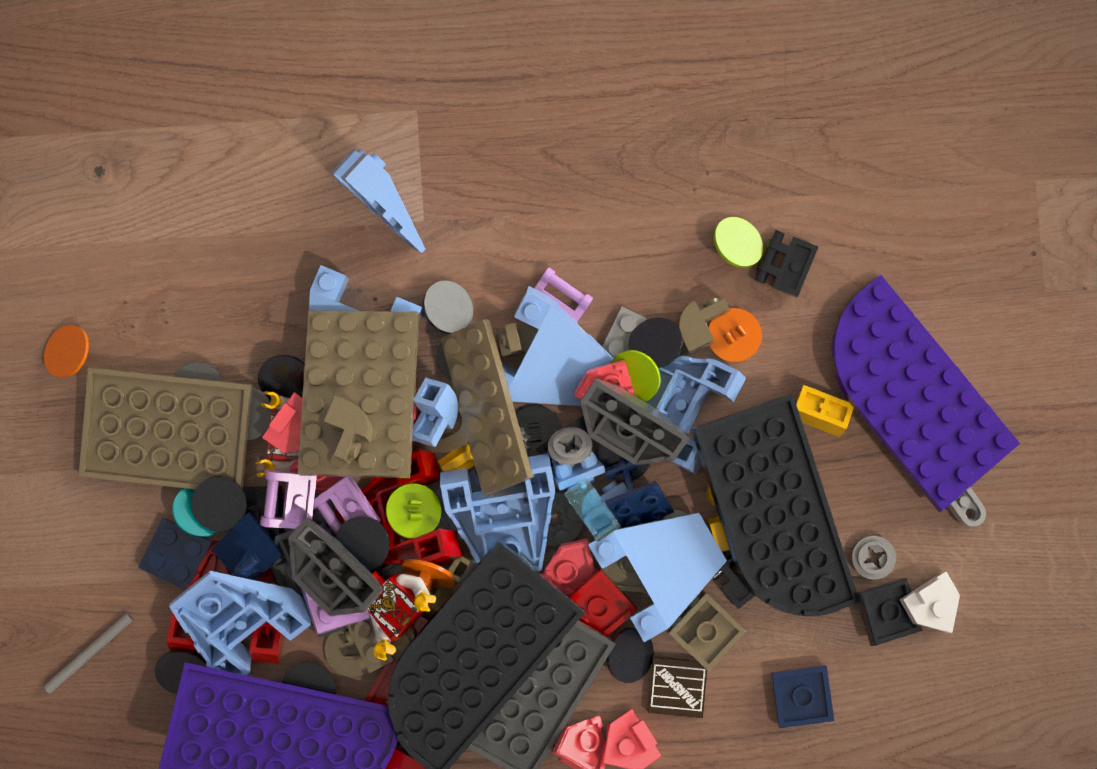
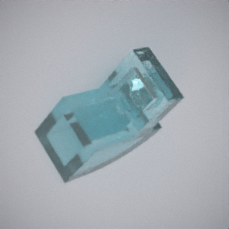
[563,478,621,542]

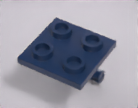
[604,458,674,528]
[212,512,284,581]

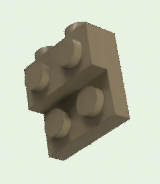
[668,592,747,671]
[344,618,417,673]

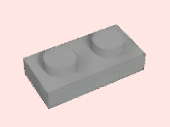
[602,307,646,358]

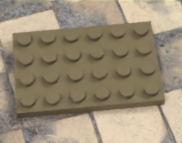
[298,310,419,478]
[79,367,253,489]

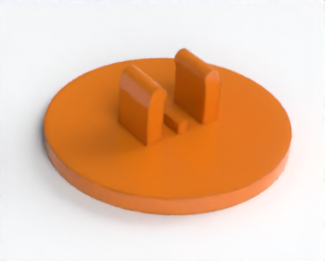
[708,308,762,362]
[44,325,89,378]
[401,559,455,593]

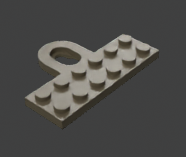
[424,319,533,495]

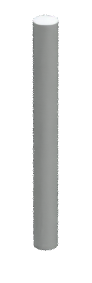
[43,612,134,694]

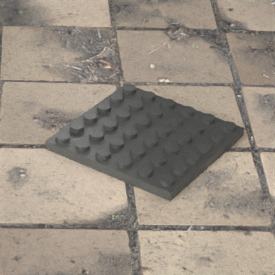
[386,559,616,769]

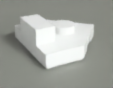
[900,571,960,633]

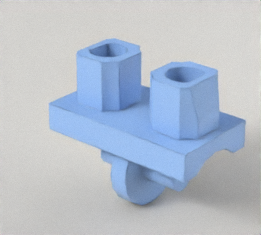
[552,450,605,495]

